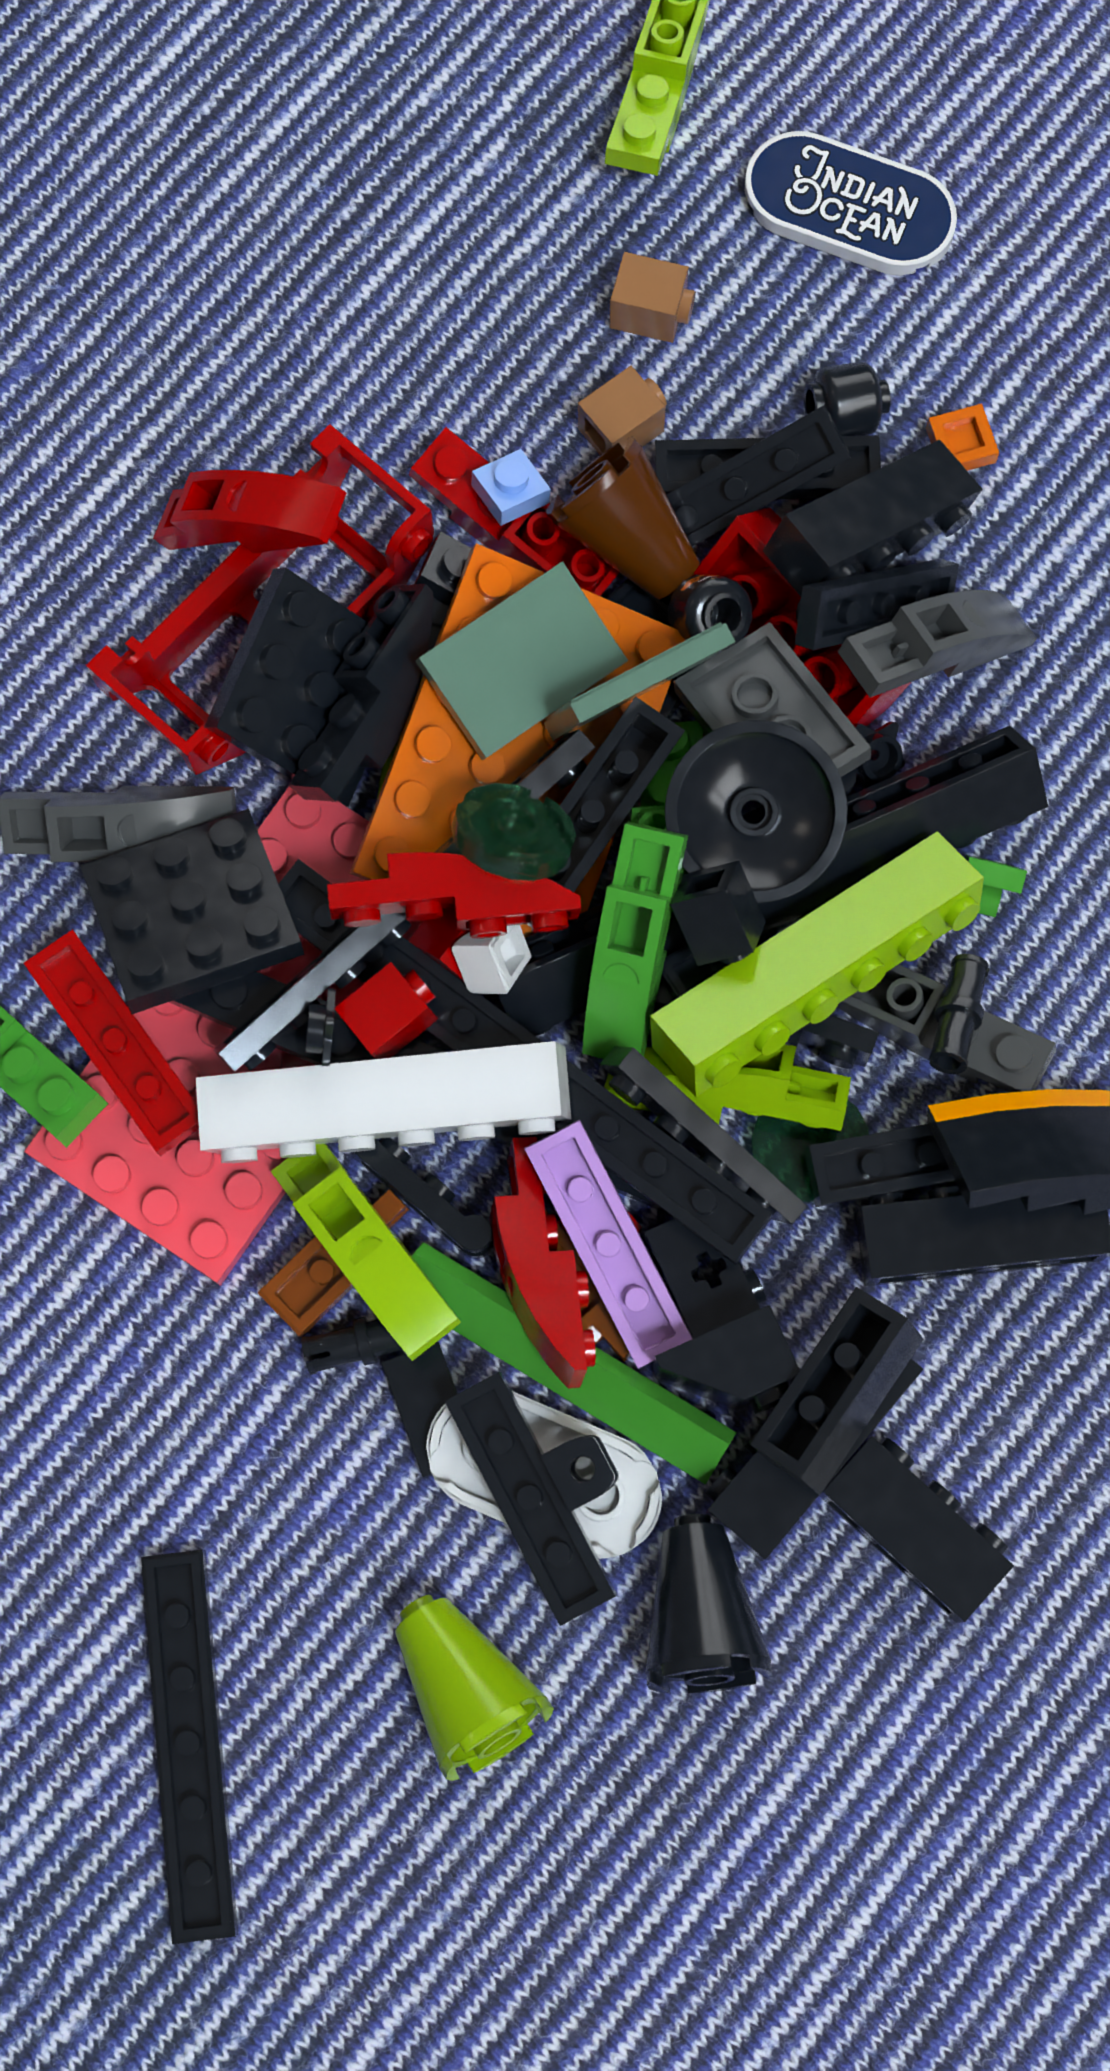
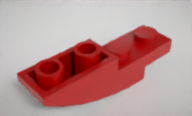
[409,427,620,596]
[153,470,347,553]
[327,852,581,939]
[489,1137,596,1389]

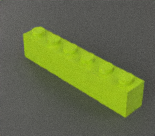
[650,831,984,1097]

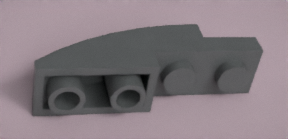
[838,590,1037,698]
[0,786,237,862]
[837,964,1056,1093]

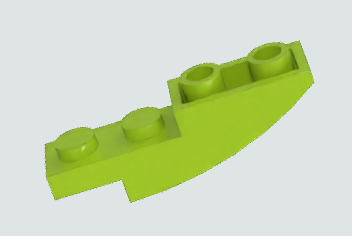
[605,0,710,176]
[604,1044,851,1131]
[271,1144,461,1361]

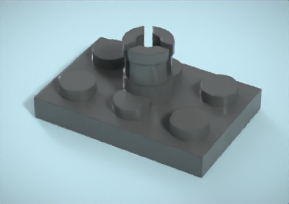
[674,622,871,777]

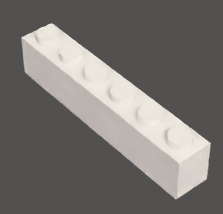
[196,1041,571,1163]

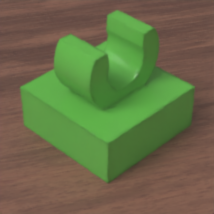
[965,854,1027,917]

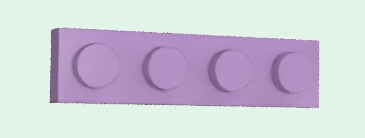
[525,1119,693,1368]

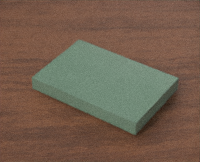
[415,561,628,760]
[544,622,735,741]

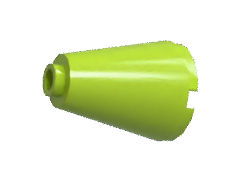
[395,1595,554,1781]

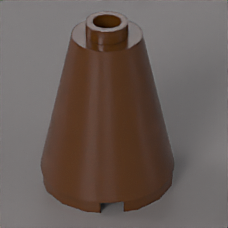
[546,436,700,600]

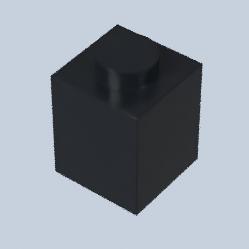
[670,860,766,966]

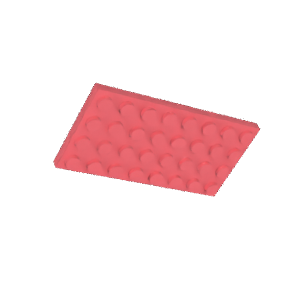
[24,786,424,1286]

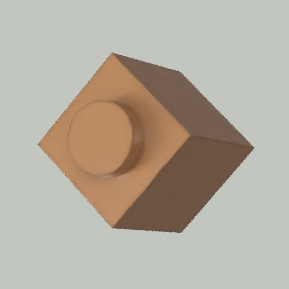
[610,252,696,343]
[578,365,667,455]

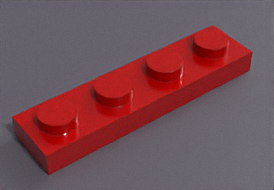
[23,929,199,1156]

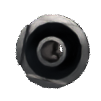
[645,1514,772,1694]

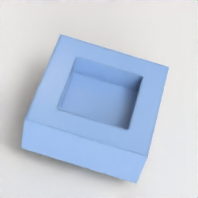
[471,449,551,526]

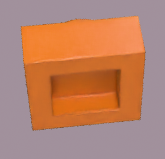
[926,403,999,471]

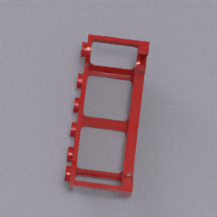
[86,424,434,775]

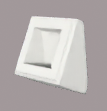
[452,925,532,994]

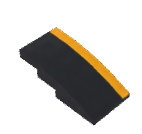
[927,1089,1110,1215]

